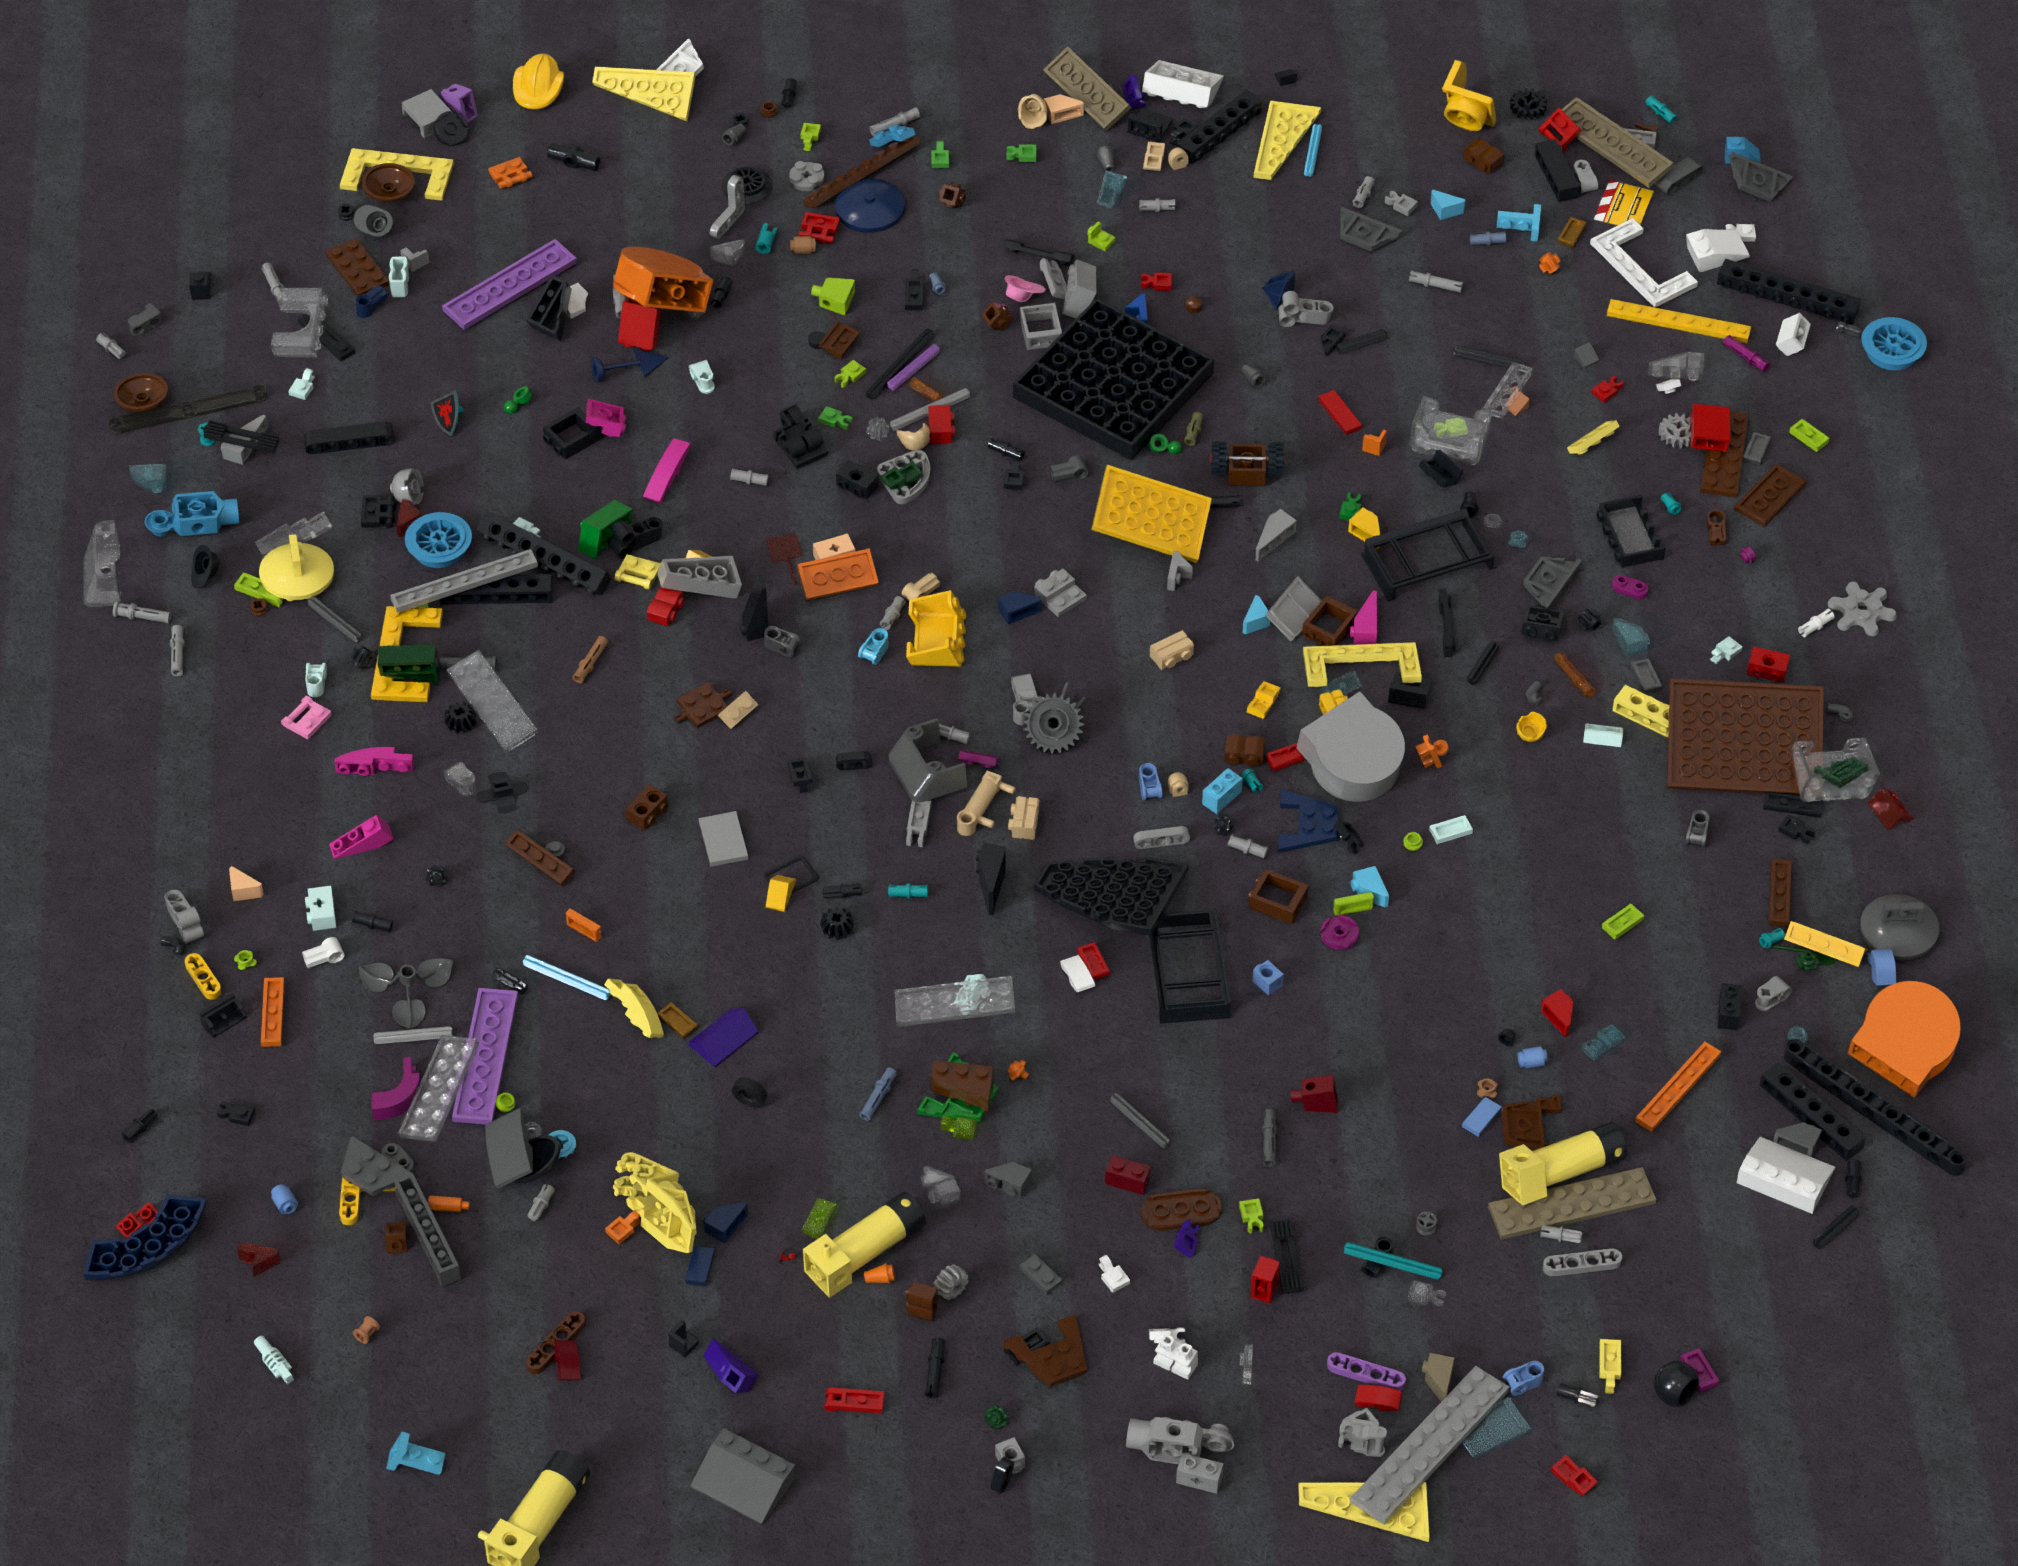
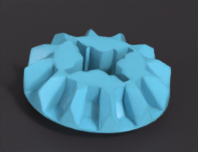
[549,1130,576,1159]

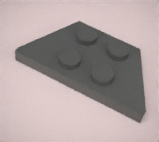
[1729,152,1792,202]
[1340,207,1402,252]
[1523,556,1582,609]
[341,1136,412,1196]

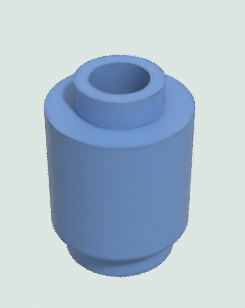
[1517,1046,1548,1069]
[271,1184,298,1214]

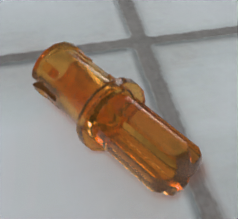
[909,377,943,402]

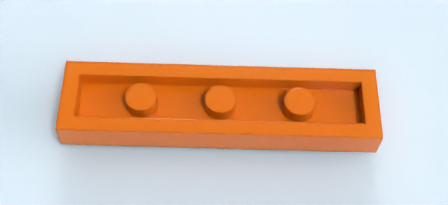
[261,977,285,1047]

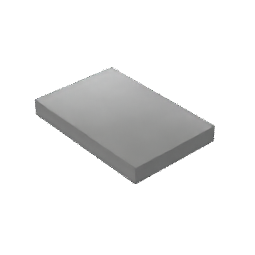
[698,811,748,867]

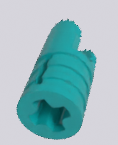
[755,223,778,254]

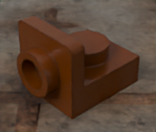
[385,1222,407,1253]

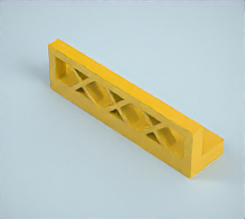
[1784,921,1868,967]

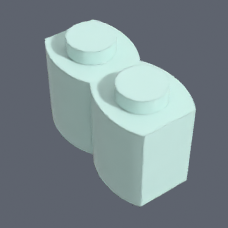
[389,256,409,297]

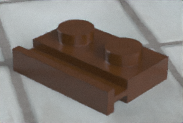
[819,320,860,359]

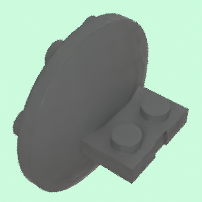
[1860,894,1939,960]

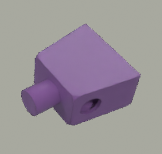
[440,84,478,123]

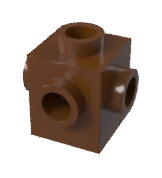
[938,182,966,208]
[981,302,1014,331]

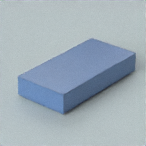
[1462,1097,1502,1137]

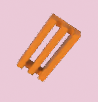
[566,908,602,942]

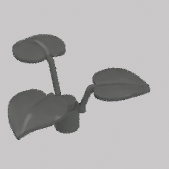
[359,958,453,1029]

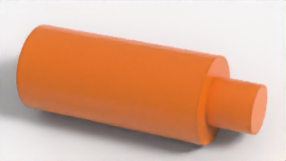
[428,1195,470,1213]

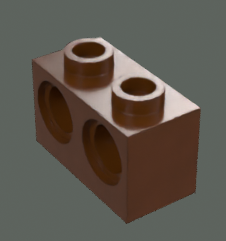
[625,784,669,831]

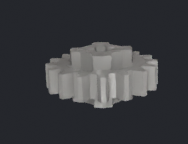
[1659,413,1691,448]

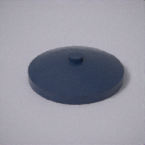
[835,178,905,233]

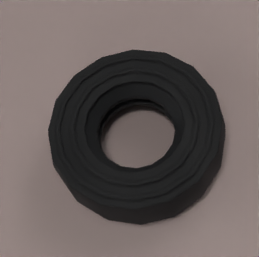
[731,1077,767,1108]

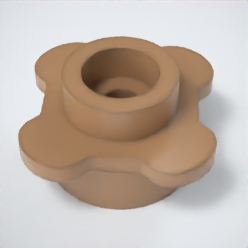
[1477,1079,1498,1098]

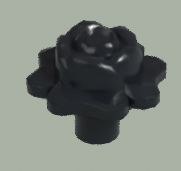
[1213,813,1234,836]
[425,865,449,887]

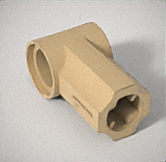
[902,573,940,601]

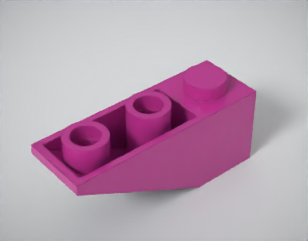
[329,815,393,859]

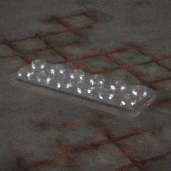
[447,650,538,752]
[895,976,1015,1027]
[398,1035,479,1142]

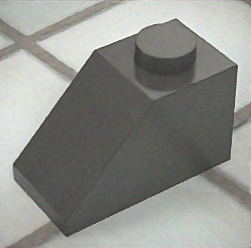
[1773,1122,1822,1157]

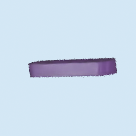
[1327,1352,1406,1391]

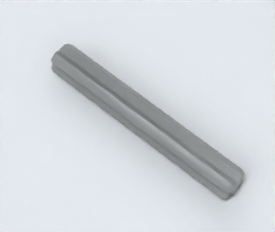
[373,1026,453,1044]

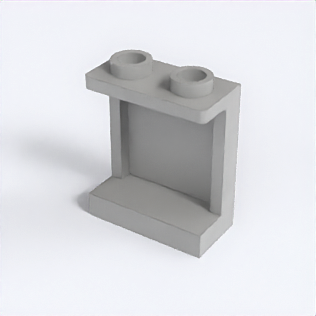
[402,89,452,139]

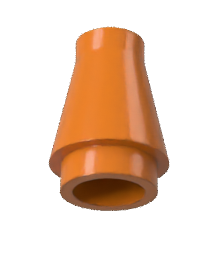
[864,1263,895,1284]

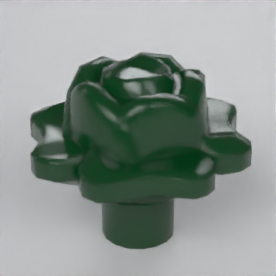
[1795,951,1820,971]
[984,1404,1009,1429]

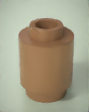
[790,236,815,254]

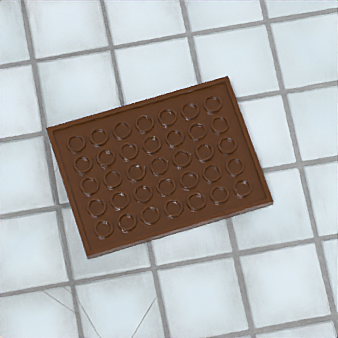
[1667,679,1823,797]

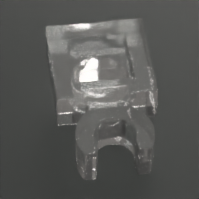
[1407,1280,1446,1307]
[1239,1345,1253,1384]

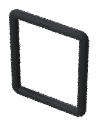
[764,856,819,893]

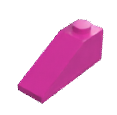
[1350,591,1377,645]

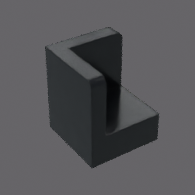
[668,1321,699,1357]

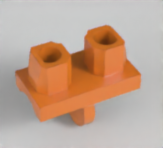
[1415,734,1449,768]

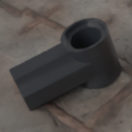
[1361,1236,1393,1278]

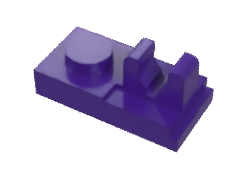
[1122,74,1147,110]

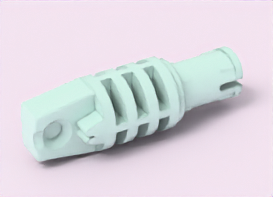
[254,1336,294,1385]

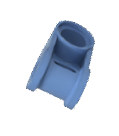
[1139,763,1162,801]
[1503,1361,1544,1396]

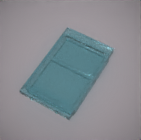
[1462,1397,1531,1458]

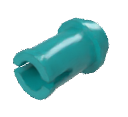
[1661,492,1681,515]
[1241,768,1263,793]
[1759,928,1785,948]

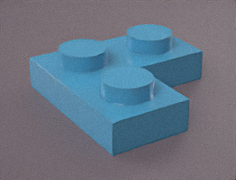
[869,124,916,147]

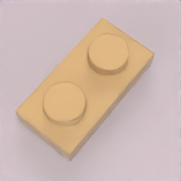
[718,691,758,729]

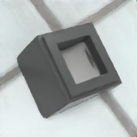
[1574,342,1599,369]

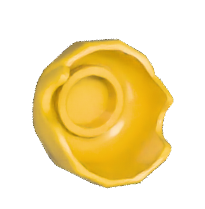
[1516,712,1547,742]

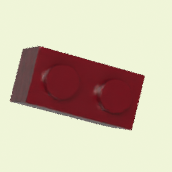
[1105,1155,1151,1195]

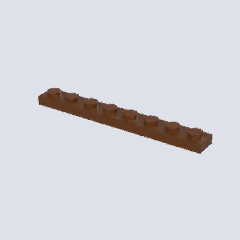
[803,136,921,208]

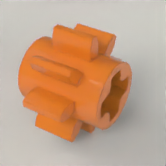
[1539,252,1560,274]

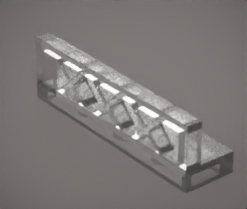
[1482,362,1533,423]

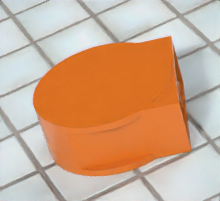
[613,247,713,312]
[1848,981,1960,1098]

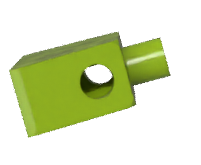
[811,278,855,315]

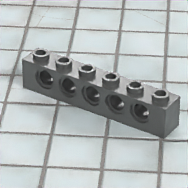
[394,1173,461,1286]

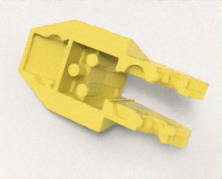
[613,1152,697,1253]

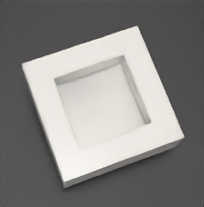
[1656,379,1681,394]

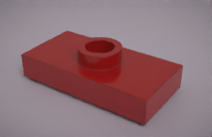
[1265,743,1306,771]
[1077,942,1110,981]

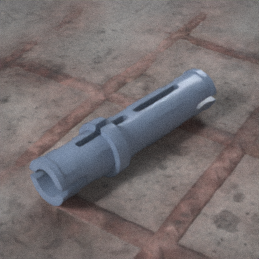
[859,1067,897,1121]

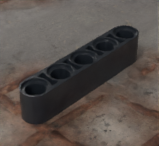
[304,422,394,455]

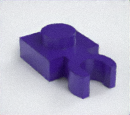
[1174,1219,1199,1258]

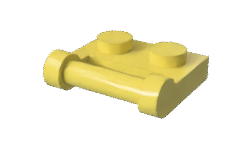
[614,554,661,590]

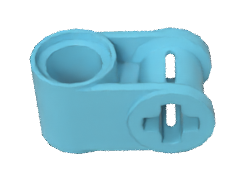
[858,628,889,665]

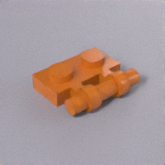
[488,157,532,189]

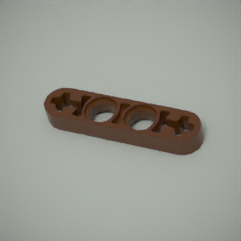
[526,1311,585,1374]

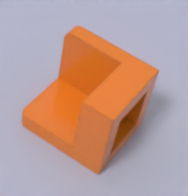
[1362,429,1387,456]

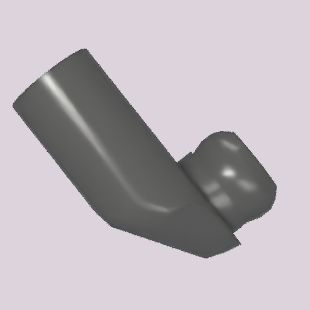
[1525,681,1542,705]

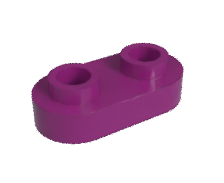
[1612,575,1648,599]

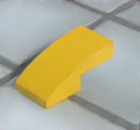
[1246,681,1281,719]

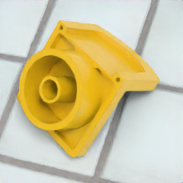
[1442,60,1496,131]

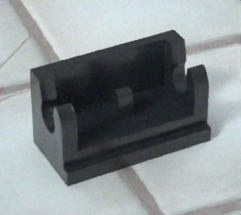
[199,993,247,1038]

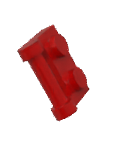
[1539,108,1582,152]

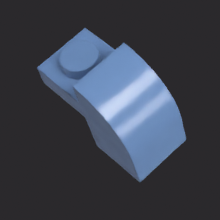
[1867,949,1896,986]

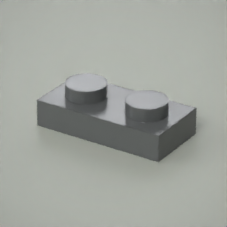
[1020,1254,1062,1295]

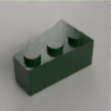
[377,644,441,685]

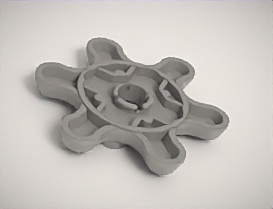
[1828,582,1897,636]

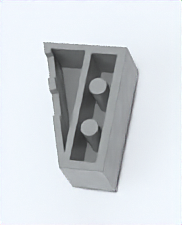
[1062,259,1097,319]

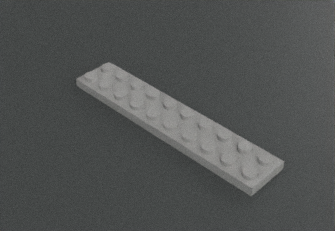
[1350,1366,1510,1525]

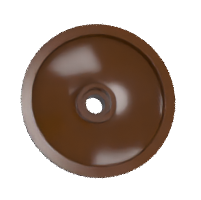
[362,163,415,202]
[114,373,168,412]

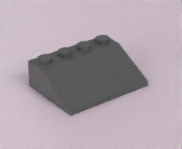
[690,1428,796,1525]

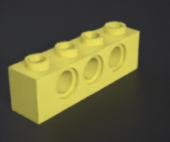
[1613,685,1669,737]

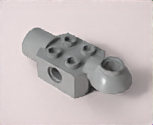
[1126,1417,1234,1464]

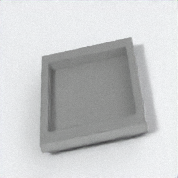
[1265,576,1322,641]

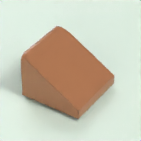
[1503,390,1530,416]

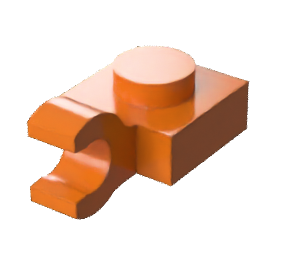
[605,1210,641,1245]

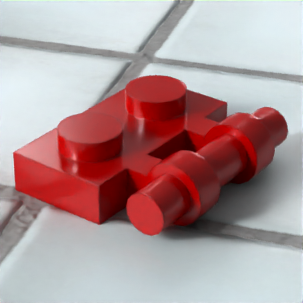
[798,212,840,244]

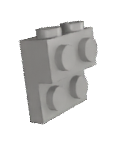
[1034,569,1087,617]

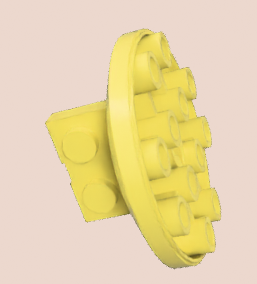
[259,534,334,601]

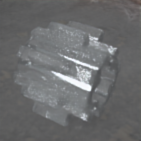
[867,417,889,441]

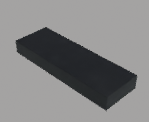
[1763,792,1823,818]

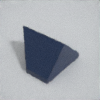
[1262,270,1295,310]

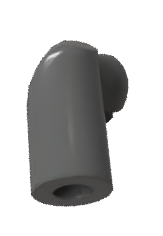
[1827,703,1853,722]

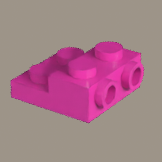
[586,399,626,437]

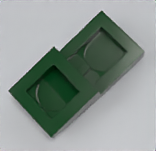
[881,461,923,490]

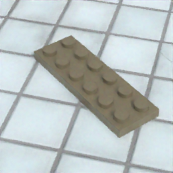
[1043,47,1131,131]

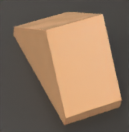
[229,866,264,901]

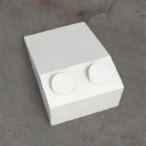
[1686,229,1750,272]

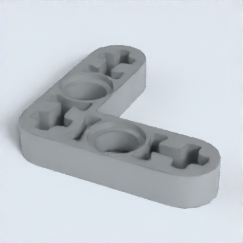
[710,175,745,239]

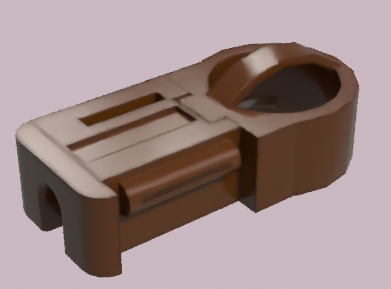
[1706,509,1726,545]

